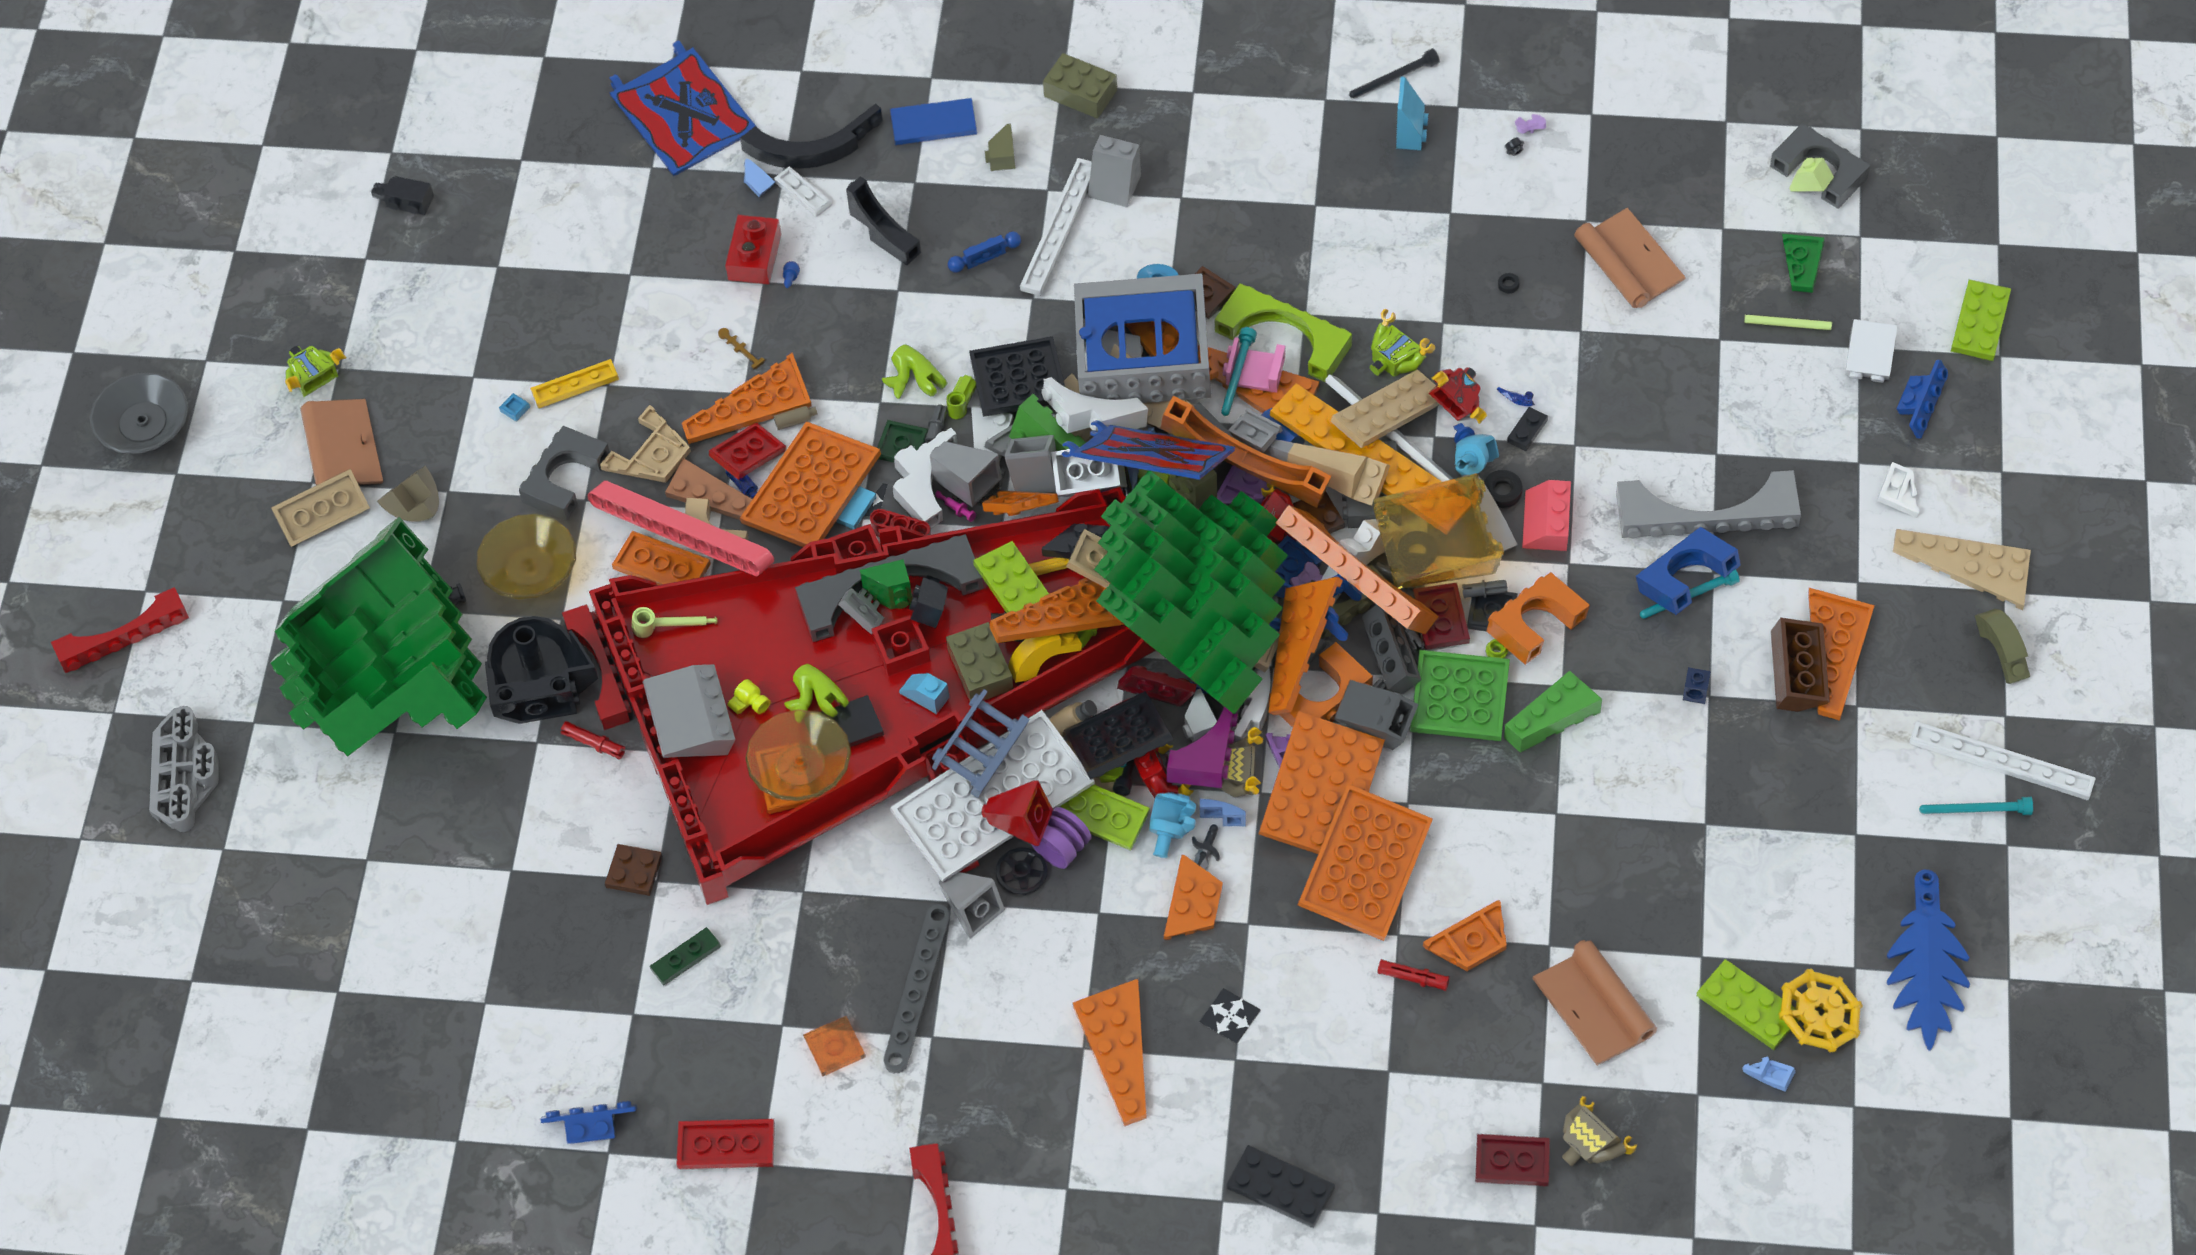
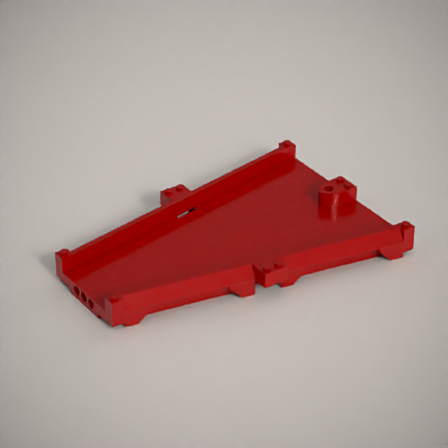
[589,486,1156,905]

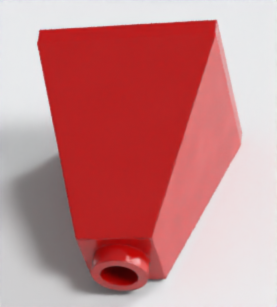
[982,780,1053,846]

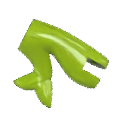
[882,344,948,399]
[784,664,849,724]

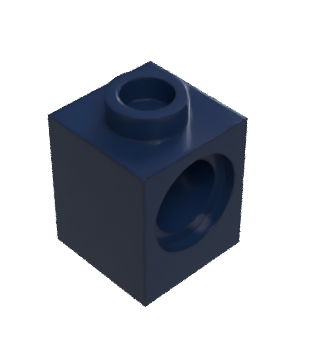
[1683,667,1711,704]

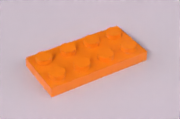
[612,531,711,585]

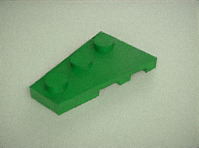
[1782,234,1825,293]

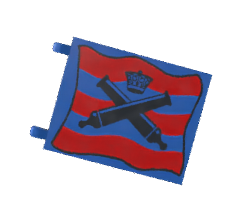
[610,41,756,176]
[1062,420,1235,480]

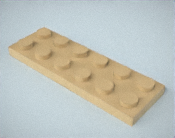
[1330,369,1440,448]

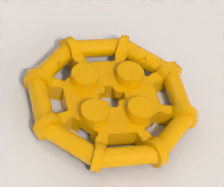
[1778,969,1863,1053]

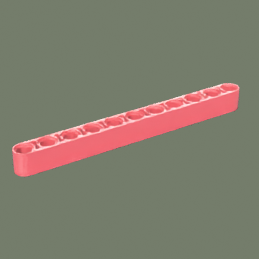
[587,481,774,576]

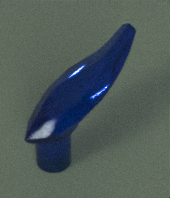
[1497,387,1535,407]

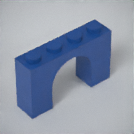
[1636,527,1741,615]

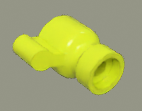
[727,679,771,714]

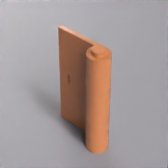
[1574,208,1685,308]
[300,399,383,485]
[1532,940,1657,1066]

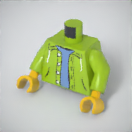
[1370,309,1435,376]
[285,346,346,397]

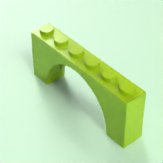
[1215,283,1352,382]

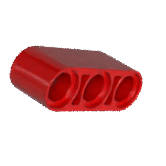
[870,509,931,537]

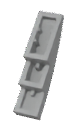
[1456,474,1518,555]

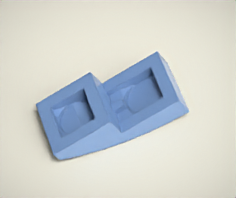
[1200,799,1246,826]

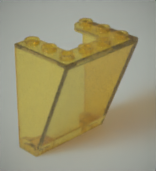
[1372,473,1504,589]

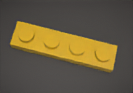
[530,359,619,409]

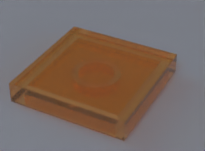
[803,1016,866,1077]

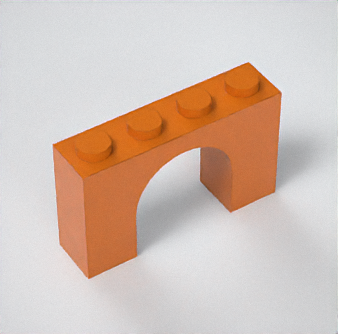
[1486,572,1590,665]
[1269,642,1373,727]

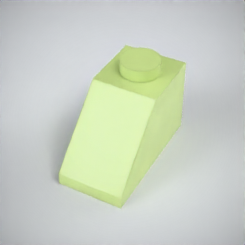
[1789,158,1834,191]

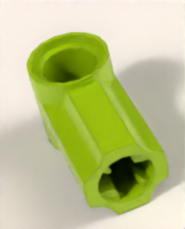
[946,375,976,419]

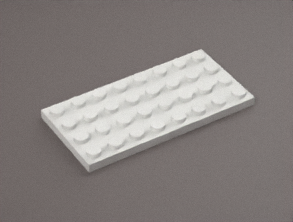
[891,710,1095,882]

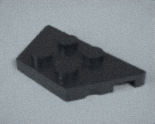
[1041,523,1110,559]

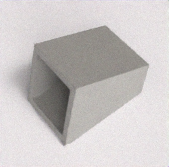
[1088,135,1141,207]
[1005,435,1056,493]
[929,441,1001,507]

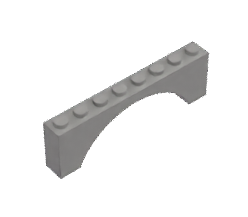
[1616,470,1801,539]

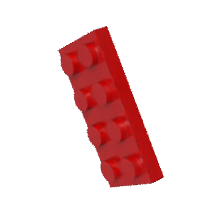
[676,1119,775,1169]

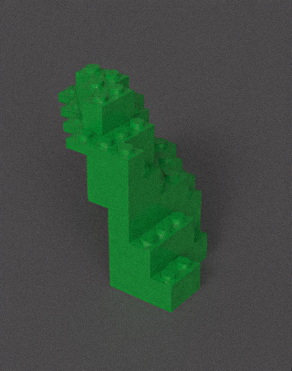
[1094,470,1288,714]
[270,517,487,757]

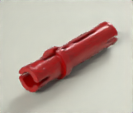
[560,721,625,759]
[1377,959,1450,991]

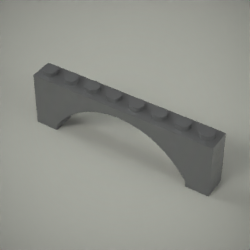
[795,534,984,642]

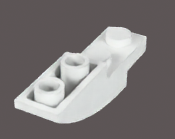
[1232,668,1271,743]

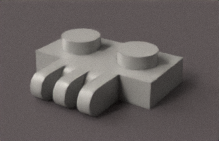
[838,588,884,634]

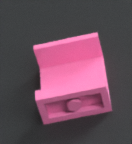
[1223,338,1285,393]

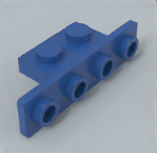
[1897,360,1948,438]
[540,1101,637,1144]

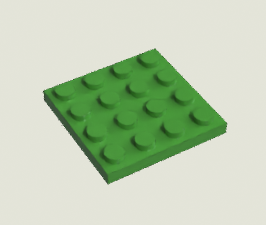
[1410,650,1510,741]

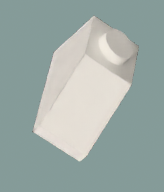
[1182,689,1217,743]

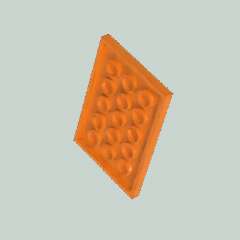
[740,421,881,547]
[1258,711,1385,854]
[1298,783,1433,941]

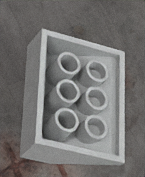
[643,664,735,758]

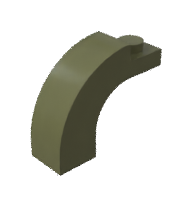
[1975,609,2030,684]

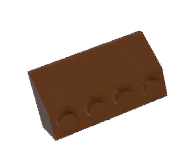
[1771,618,1830,712]

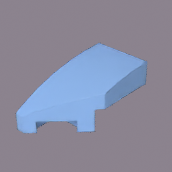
[744,158,775,197]
[1743,1056,1795,1092]

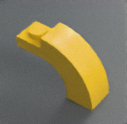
[1008,632,1082,683]

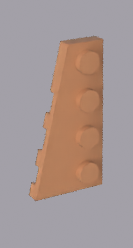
[665,458,752,520]

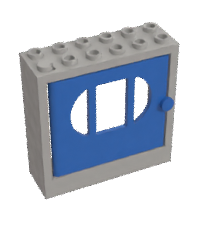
[1074,274,1211,403]

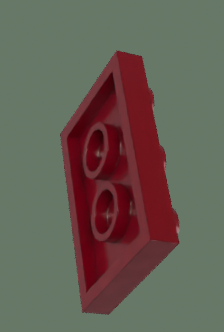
[1413,583,1470,650]
[1117,666,1197,707]
[1475,1134,1550,1186]

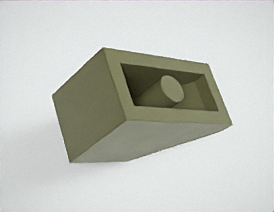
[985,123,1015,171]

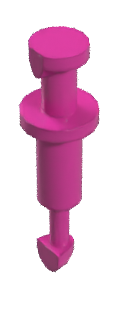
[935,490,976,522]

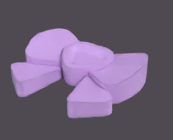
[1515,114,1546,134]
[1290,562,1323,586]

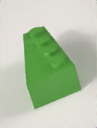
[1009,394,1086,451]
[1504,671,1602,753]

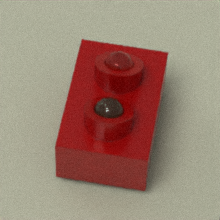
[725,215,781,284]

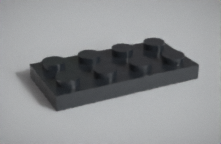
[1226,1145,1335,1229]

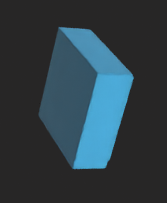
[499,393,530,422]

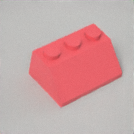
[1522,480,1571,551]

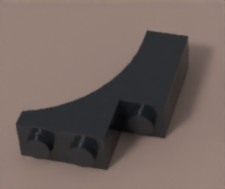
[846,176,921,265]

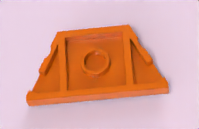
[982,490,1059,516]
[1164,855,1223,940]
[1423,900,1507,971]

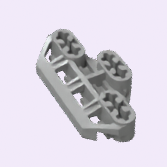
[149,706,219,832]

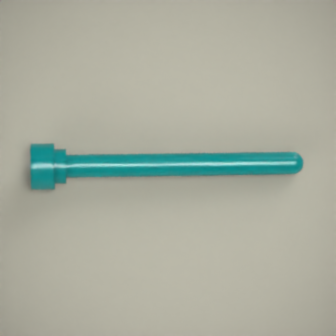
[1221,327,1257,416]
[1640,569,1740,619]
[1919,797,2033,815]

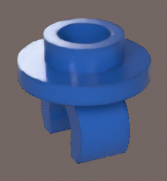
[1453,423,1475,444]

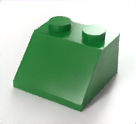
[860,559,912,609]

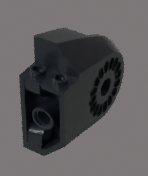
[485,616,598,724]

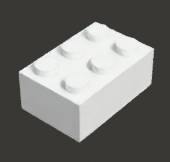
[1051,447,1127,497]

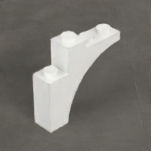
[1042,377,1148,433]
[893,428,957,529]
[1321,518,1404,604]

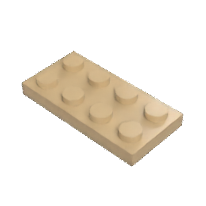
[271,469,370,547]

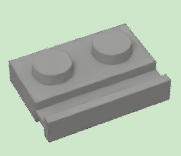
[1228,408,1283,453]

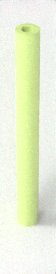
[1744,315,1832,330]

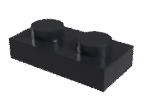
[1507,407,1548,451]

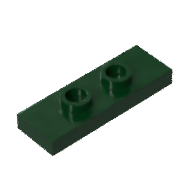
[650,927,721,986]

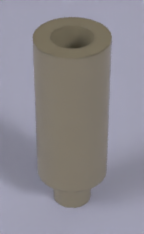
[773,406,818,430]

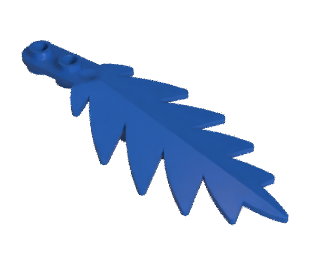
[1886,870,1970,1051]

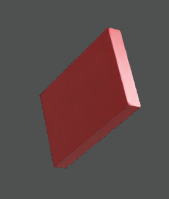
[709,422,786,480]

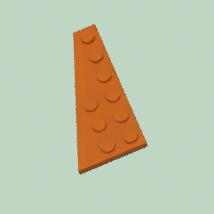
[1198,344,1319,414]
[682,352,812,444]
[1268,577,1343,716]
[989,578,1123,643]
[1808,588,1875,720]
[1072,979,1146,1126]

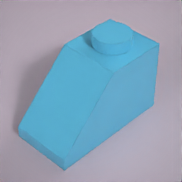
[899,673,949,714]

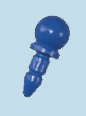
[783,261,800,288]

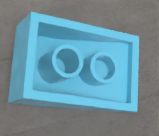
[1396,77,1428,150]

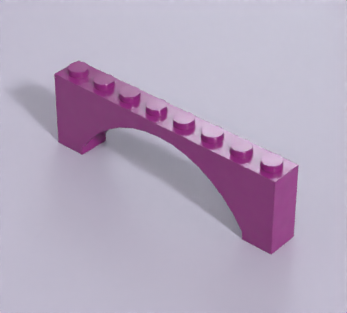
[1167,707,1240,788]

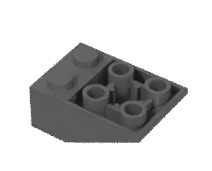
[1334,680,1419,750]

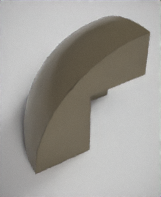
[377,465,439,522]

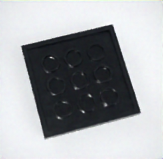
[969,336,1065,417]
[1064,691,1173,780]

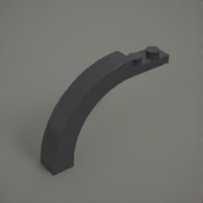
[740,103,883,169]

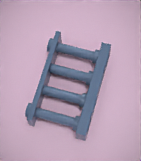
[932,689,1030,798]

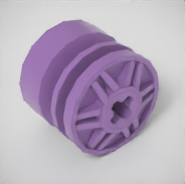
[1031,807,1091,869]

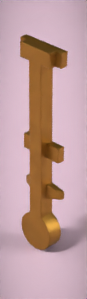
[718,328,765,369]

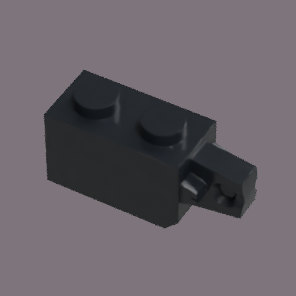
[371,176,434,215]
[909,575,948,628]

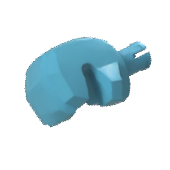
[1455,434,1499,476]
[1149,792,1196,858]

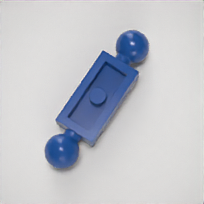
[948,232,1021,273]

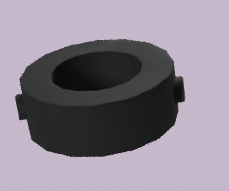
[1498,273,1519,294]

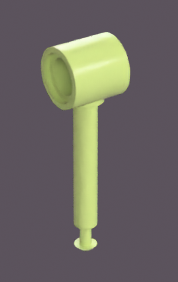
[631,607,718,638]

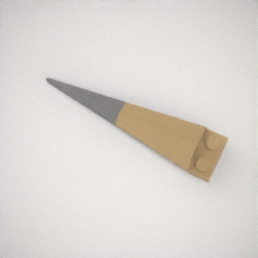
[1264,439,1390,507]

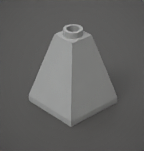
[939,872,1005,938]

